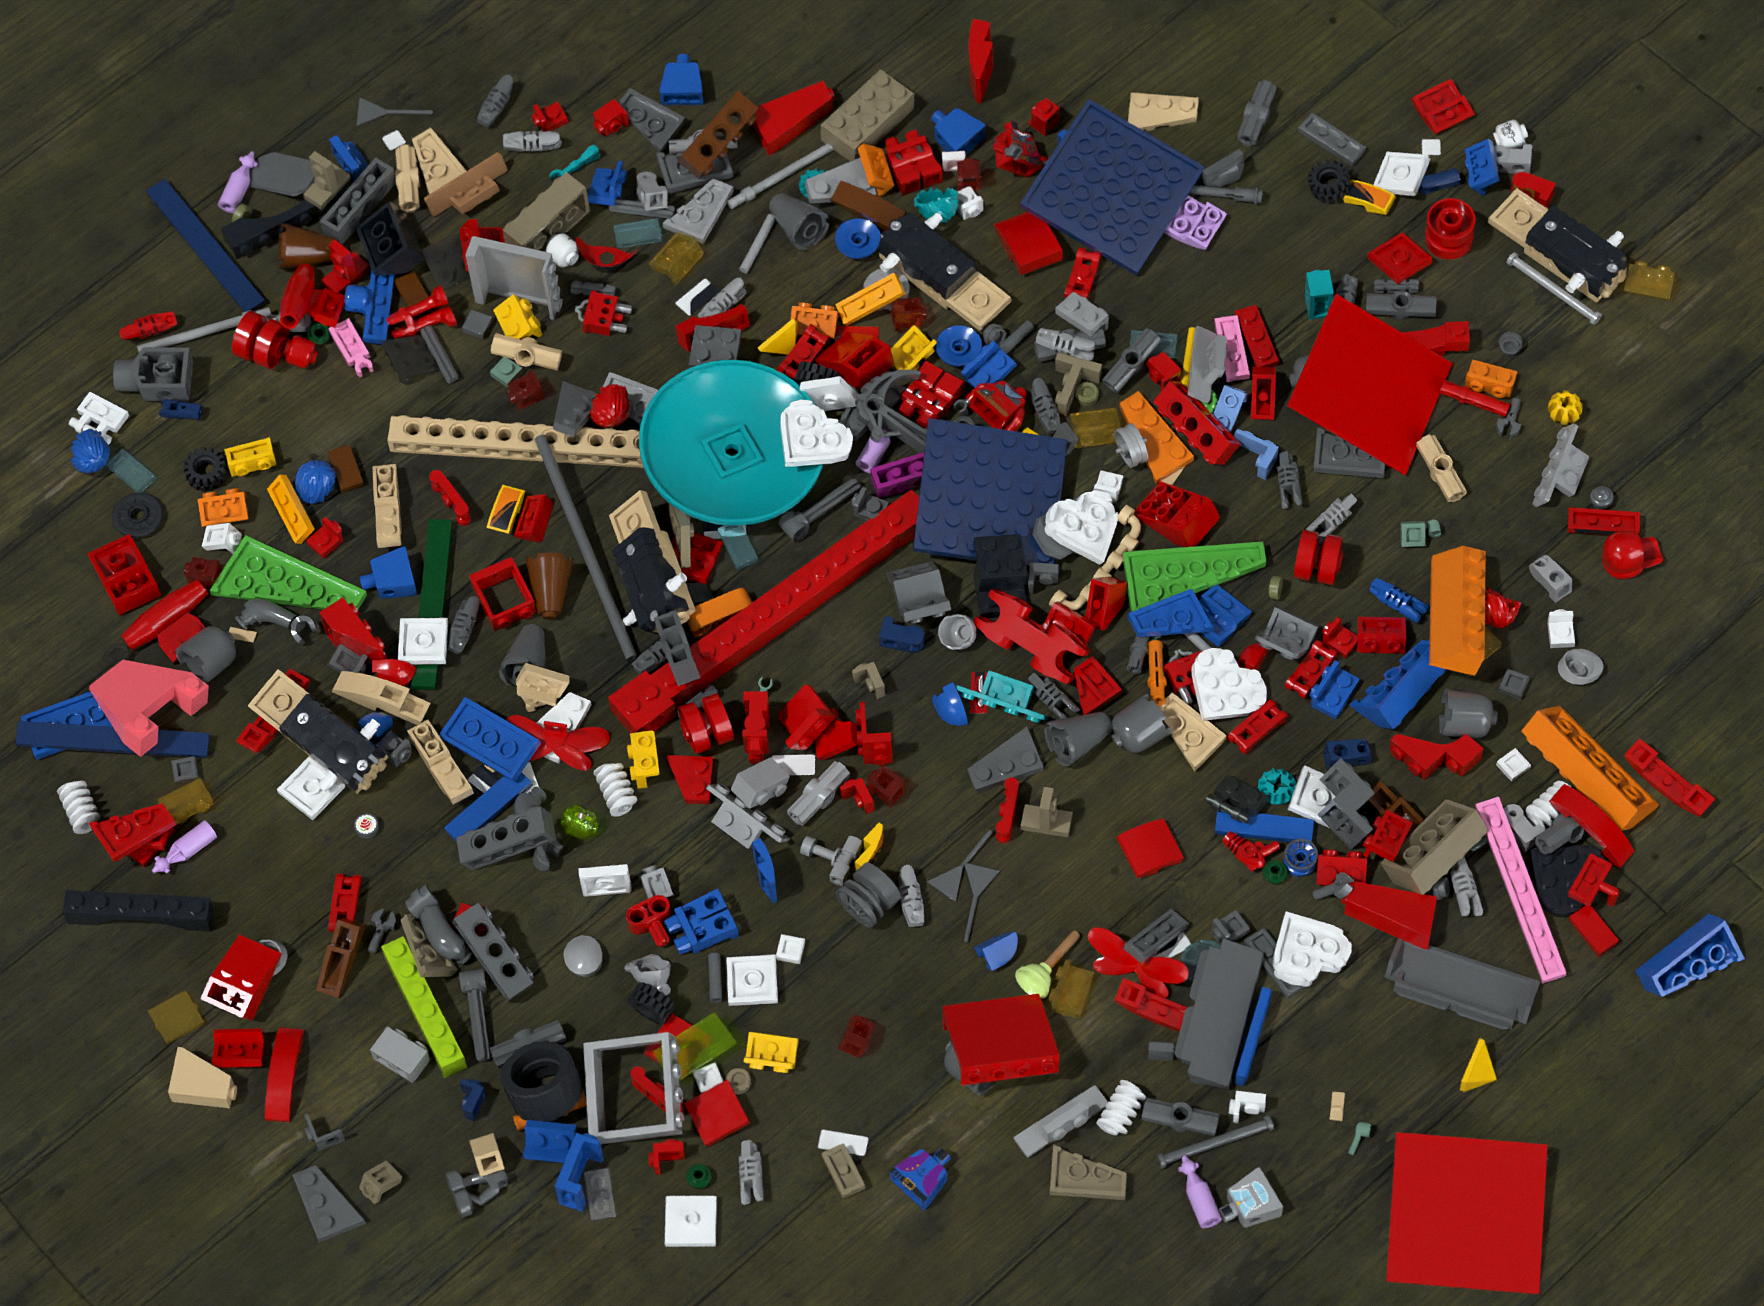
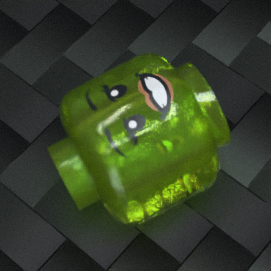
[561,804,598,840]

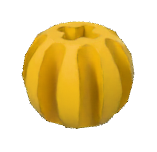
[1548,390,1583,425]

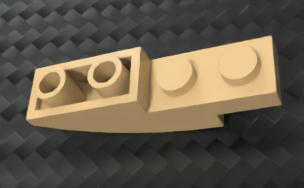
[373,464,402,548]
[332,671,430,725]
[407,720,474,804]

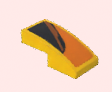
[1343,179,1396,215]
[487,485,525,535]
[855,822,884,871]

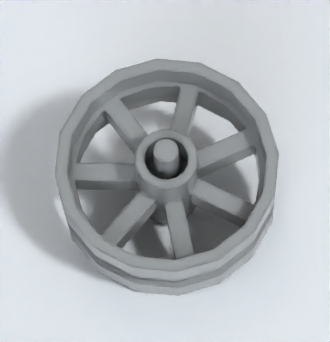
[1114,423,1148,468]

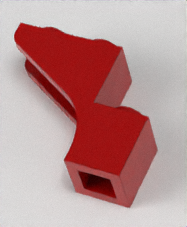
[1389,734,1483,780]

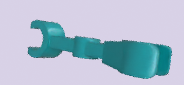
[550,145,600,180]

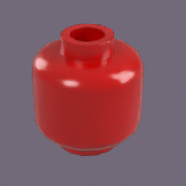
[283,336,318,369]

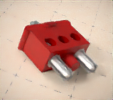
[575,290,632,336]
[1164,649,1203,705]

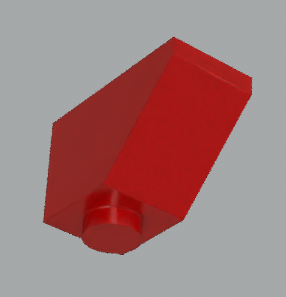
[1251,367,1276,420]
[1085,577,1127,630]

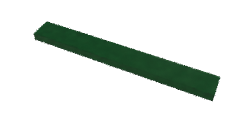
[411,519,453,690]

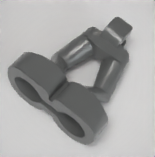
[445,1170,508,1218]

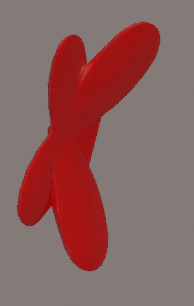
[506,715,610,771]
[1088,927,1189,999]

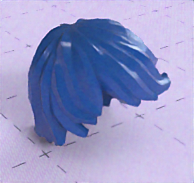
[70,429,110,474]
[294,460,336,504]

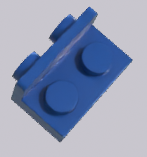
[329,135,368,183]
[1465,139,1499,195]
[588,161,627,206]
[961,341,1017,388]
[1310,660,1360,720]
[523,1120,576,1163]

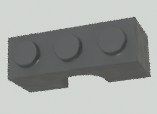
[654,610,700,686]

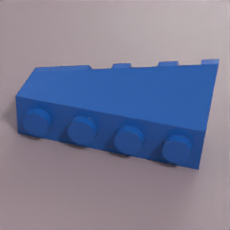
[1350,640,1445,729]
[1635,914,1745,997]

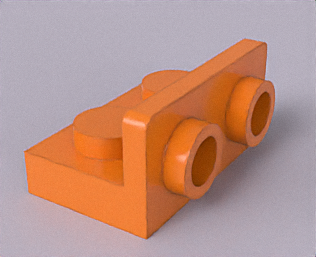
[858,143,894,197]
[790,302,840,339]
[1465,360,1517,399]
[197,488,249,527]

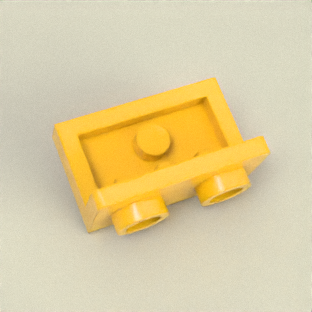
[493,294,543,340]
[891,325,937,371]
[225,438,277,477]
[627,731,659,789]
[744,1032,799,1073]

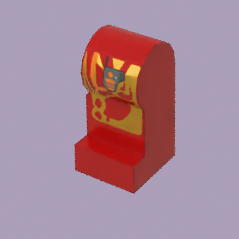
[1511,172,1556,208]

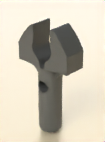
[1496,398,1521,440]
[1313,872,1354,900]
[368,908,397,953]

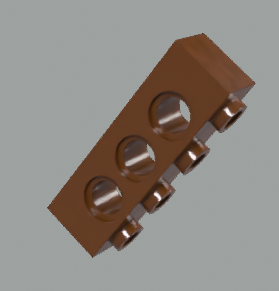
[678,91,759,179]

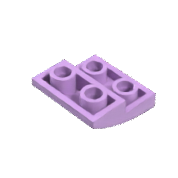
[1164,196,1227,250]

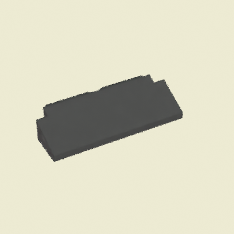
[1175,938,1264,1089]
[1385,938,1540,1030]

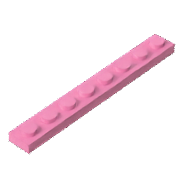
[1475,797,1566,983]

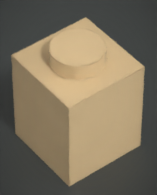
[470,1133,504,1177]

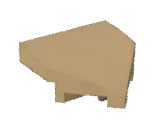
[516,663,569,712]

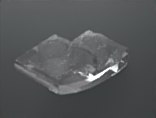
[584,1168,616,1221]

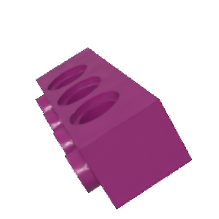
[870,452,924,499]

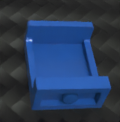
[555,1133,603,1212]

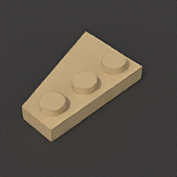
[1128,93,1198,131]
[412,128,466,194]
[1158,692,1226,772]

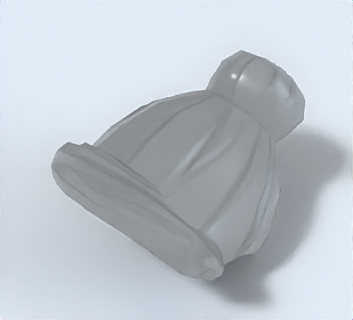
[624,954,671,996]

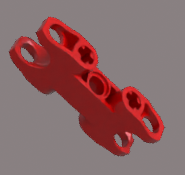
[973,589,1090,684]

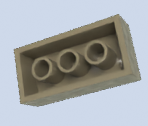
[821,69,914,162]
[503,172,590,252]
[1381,799,1489,895]

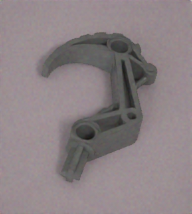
[855,370,975,453]

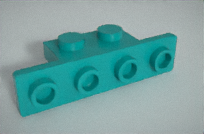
[956,670,1049,723]

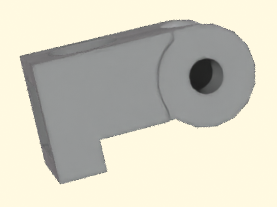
[1494,144,1532,174]
[637,172,667,211]
[1529,555,1572,603]
[1504,804,1545,853]

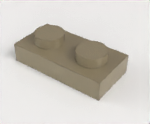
[821,1143,865,1199]

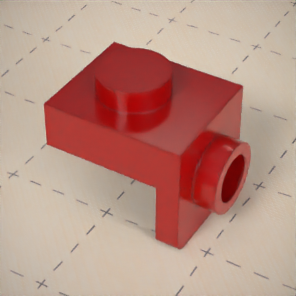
[649,1139,685,1175]

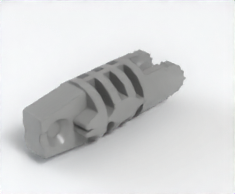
[503,131,562,152]
[697,277,747,318]
[1036,328,1095,361]
[1306,494,1357,544]
[1450,857,1483,916]
[898,864,924,927]
[739,1140,764,1205]

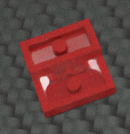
[1411,79,1475,134]
[671,533,723,584]
[1116,818,1184,878]

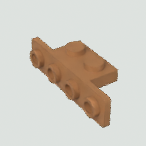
[424,152,507,216]

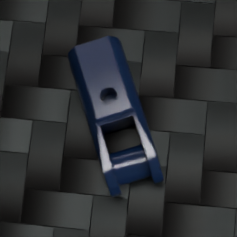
[1418,168,1460,194]
[159,399,202,420]

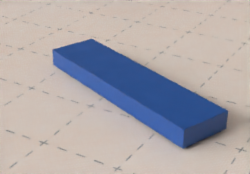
[444,772,532,842]
[1215,811,1314,842]
[1235,987,1272,1086]

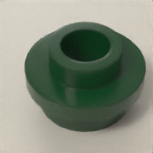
[307,322,330,345]
[1263,860,1287,884]
[686,1164,711,1189]

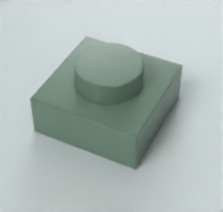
[490,357,523,388]
[1400,521,1425,547]

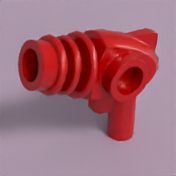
[1222,831,1280,872]

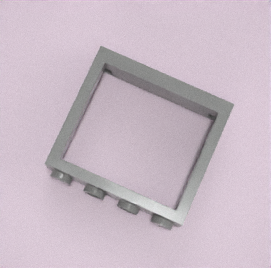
[583,1032,684,1144]

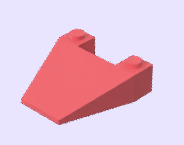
[89,660,209,757]

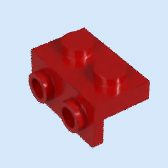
[1041,601,1097,653]
[1316,849,1367,885]
[212,1028,265,1068]

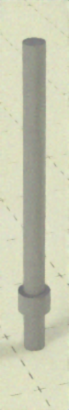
[727,144,834,209]
[137,307,272,353]

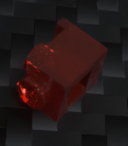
[957,158,981,191]
[891,297,927,332]
[506,370,544,410]
[184,556,222,590]
[867,765,906,808]
[837,1014,876,1059]

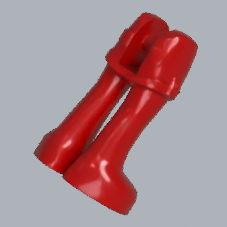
[386,285,457,339]

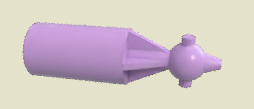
[218,152,258,213]
[856,427,891,473]
[152,820,217,874]
[1178,1156,1221,1228]

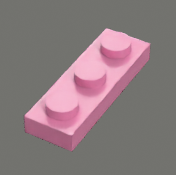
[1214,315,1250,382]

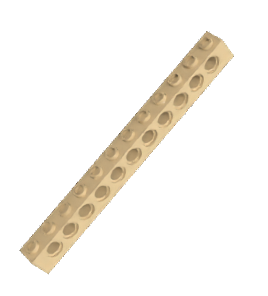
[387,415,643,468]

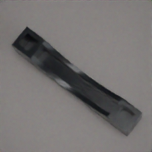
[221,166,352,259]
[62,890,214,932]

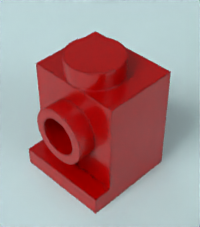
[1028,98,1060,136]
[593,99,629,137]
[1146,352,1181,391]

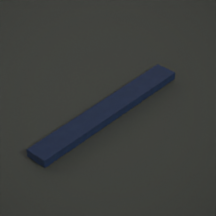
[146,179,265,312]
[15,721,210,758]

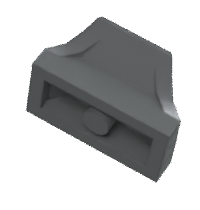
[1202,149,1244,188]

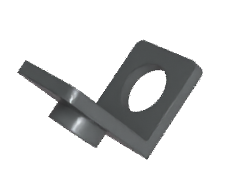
[304,1113,345,1151]

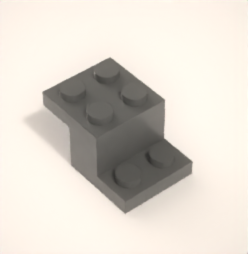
[689,325,741,368]
[886,561,951,623]
[1318,758,1374,849]

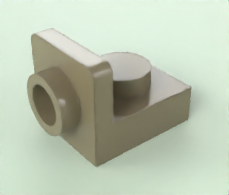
[852,662,886,699]
[359,1161,402,1204]

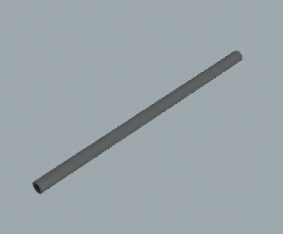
[534,435,637,661]

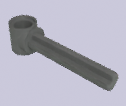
[778,479,861,542]
[459,968,490,1062]

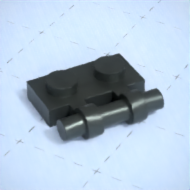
[1205,774,1268,824]

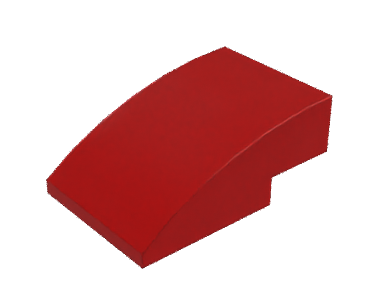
[969,19,994,104]
[994,212,1062,275]
[87,534,161,616]

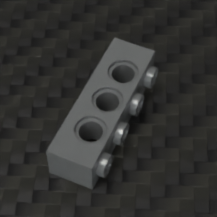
[320,157,396,245]
[456,806,556,871]
[452,903,534,1003]

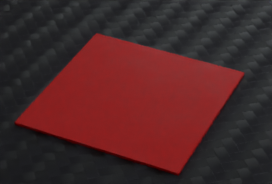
[1287,294,1452,476]
[1386,1132,1547,1294]

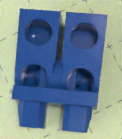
[664,889,739,955]

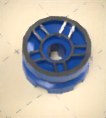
[1284,839,1318,877]

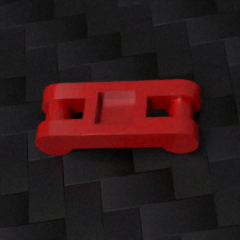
[1064,247,1101,300]
[777,324,830,383]
[429,470,471,526]
[1284,640,1338,699]
[1227,699,1289,755]
[996,777,1019,844]
[328,873,362,932]
[630,1066,684,1113]

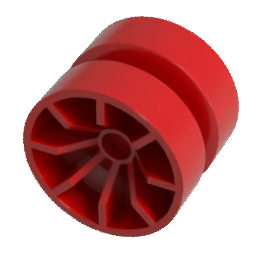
[1425,198,1475,260]
[232,311,290,369]
[1293,529,1344,586]
[678,693,734,754]

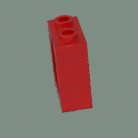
[469,557,537,631]

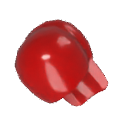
[1601,531,1663,579]

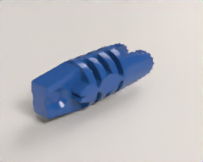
[1369,578,1429,623]

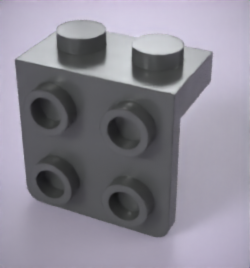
[1255,605,1320,660]

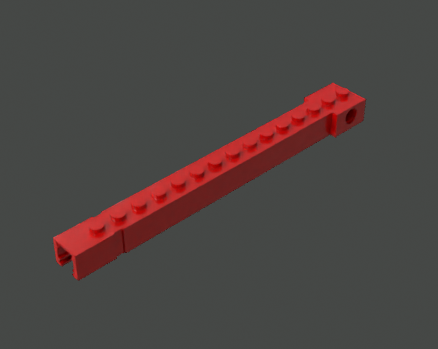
[608,489,919,733]

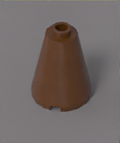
[278,223,336,269]
[526,553,573,620]

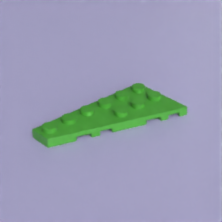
[210,535,367,610]
[1122,542,1266,612]

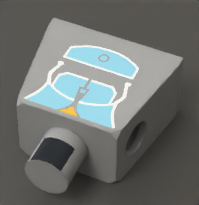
[1219,1167,1283,1227]

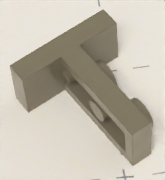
[303,151,351,210]
[1055,352,1102,416]
[1021,787,1073,837]

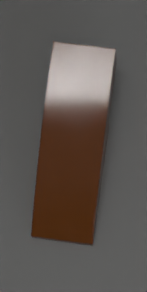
[830,180,905,231]
[1363,781,1424,839]
[316,918,365,998]

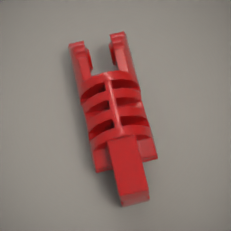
[119,311,177,340]

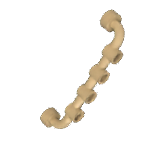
[1049,505,1141,610]

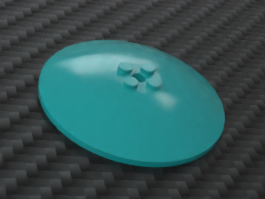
[639,360,823,526]

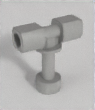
[800,836,863,886]

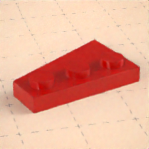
[88,803,176,863]

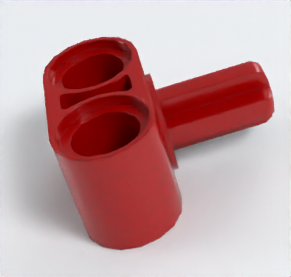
[626,895,672,947]

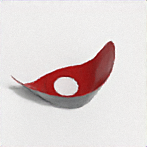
[576,237,638,272]

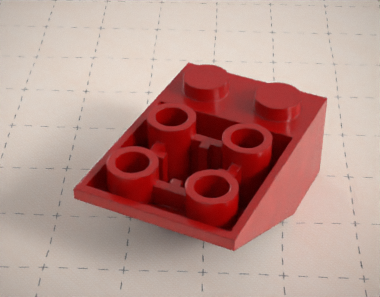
[815,332,895,391]
[1133,481,1221,547]
[319,597,388,665]
[201,934,282,1021]

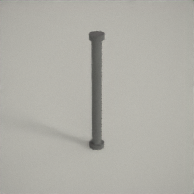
[1156,1116,1274,1169]

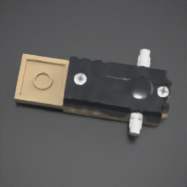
[1488,188,1628,303]
[879,212,1011,331]
[609,490,696,634]
[248,669,388,794]

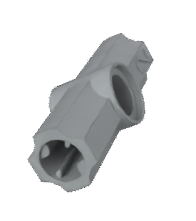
[787,761,850,826]

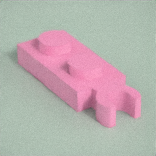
[328,319,373,377]

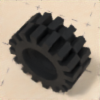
[1307,159,1351,203]
[795,361,840,383]
[183,446,228,492]
[627,982,675,1024]

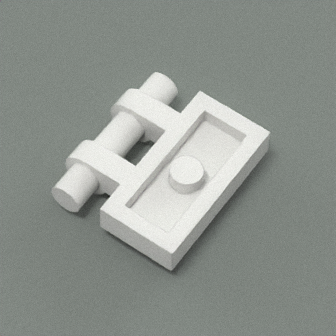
[69,392,129,445]

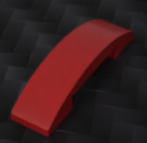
[236,669,310,753]
[1624,738,1715,817]
[1549,784,1634,869]
[1114,978,1194,1032]
[265,1027,304,1122]

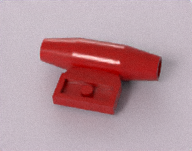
[280,264,345,329]
[121,579,208,665]

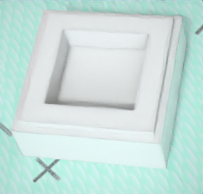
[942,151,966,171]
[1496,748,1531,782]
[776,934,805,964]
[692,1062,723,1094]

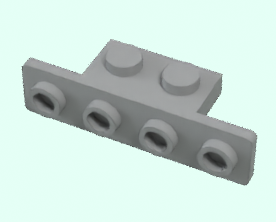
[1188,326,1228,403]
[1532,423,1589,507]
[706,783,790,849]
[1014,1086,1108,1157]

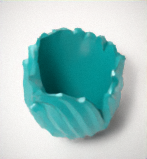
[914,188,959,224]

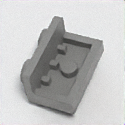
[1055,292,1108,337]

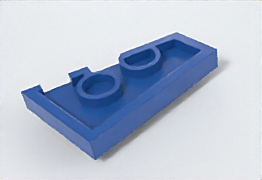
[1127,589,1213,637]

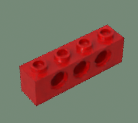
[1153,381,1241,465]

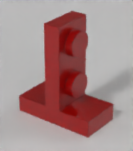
[321,239,371,294]

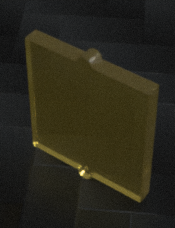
[148,990,205,1044]

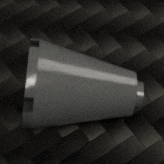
[769,193,829,250]
[499,624,546,689]
[1044,712,1112,767]

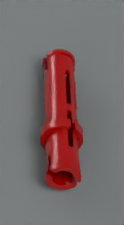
[1440,380,1511,417]

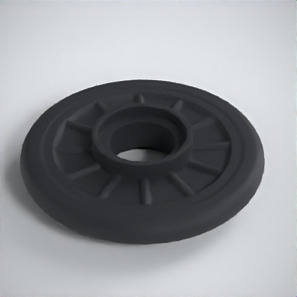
[112,492,163,538]

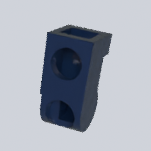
[879,616,925,652]
[1323,739,1372,771]

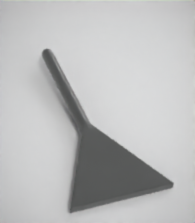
[357,97,433,126]
[927,830,992,902]
[964,863,1000,943]

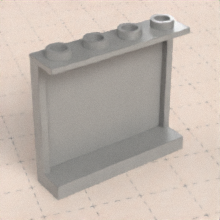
[466,236,562,320]

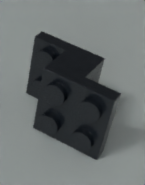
[973,534,1028,617]

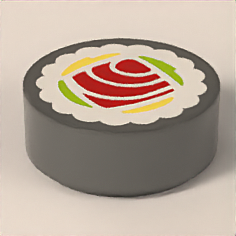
[354,813,379,839]

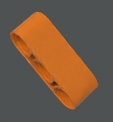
[687,588,752,637]

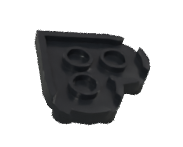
[1530,845,1605,918]

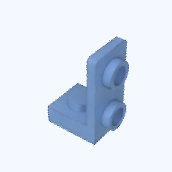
[1213,385,1251,433]
[1234,429,1279,480]

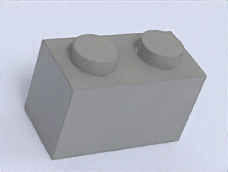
[731,757,790,809]
[370,1027,430,1083]

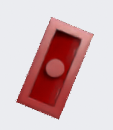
[514,494,554,542]

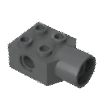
[113,347,193,401]

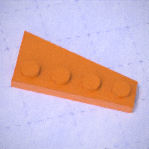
[1120,391,1194,485]

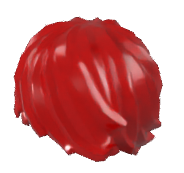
[590,384,631,428]
[1485,588,1521,628]

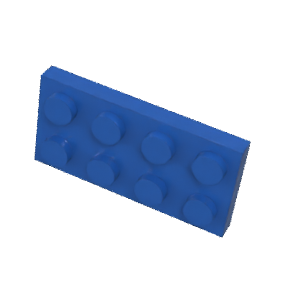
[21,691,113,760]
[439,697,541,782]

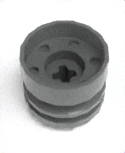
[836,862,901,928]

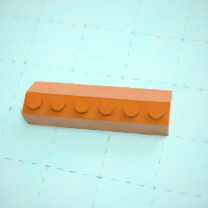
[1429,546,1486,676]
[1521,706,1659,831]

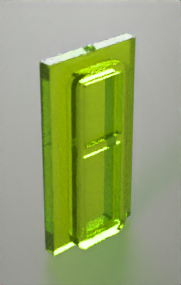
[653,1012,737,1081]

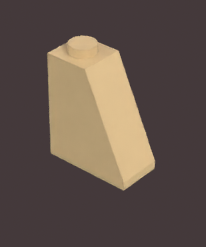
[168,1047,237,1108]

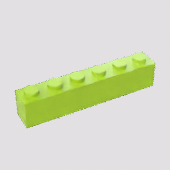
[381,936,467,1078]

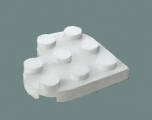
[780,400,853,467]
[1045,490,1118,565]
[1192,648,1267,721]
[1273,912,1351,987]

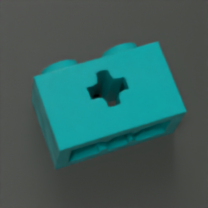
[1304,270,1334,320]

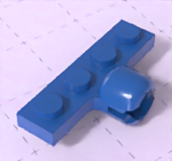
[344,271,394,345]

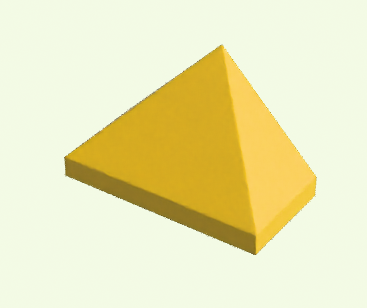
[758,319,798,355]
[1460,1038,1497,1092]

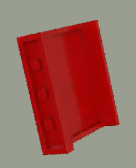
[942,993,1059,1086]

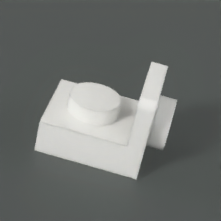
[957,186,983,220]
[1094,471,1123,504]
[202,523,242,554]
[1547,609,1575,648]
[1229,1091,1266,1123]

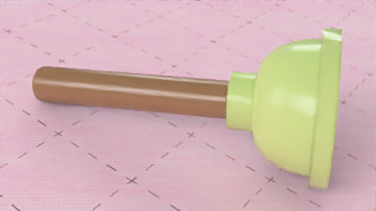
[1015,931,1080,999]

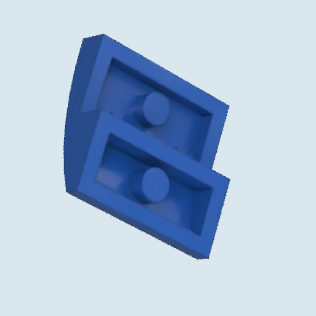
[1199,585,1252,647]
[752,838,777,904]

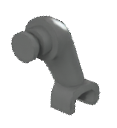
[235,598,321,646]
[514,786,563,871]
[405,884,471,964]

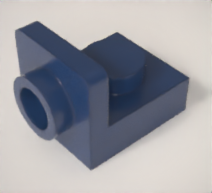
[460,1079,486,1121]

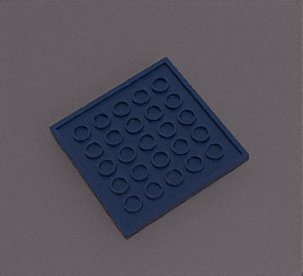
[1019,99,1205,276]
[913,418,1067,569]

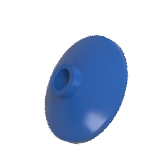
[835,219,881,259]
[936,325,982,367]

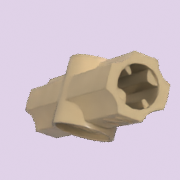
[395,145,420,212]
[491,333,562,371]
[1416,434,1466,502]

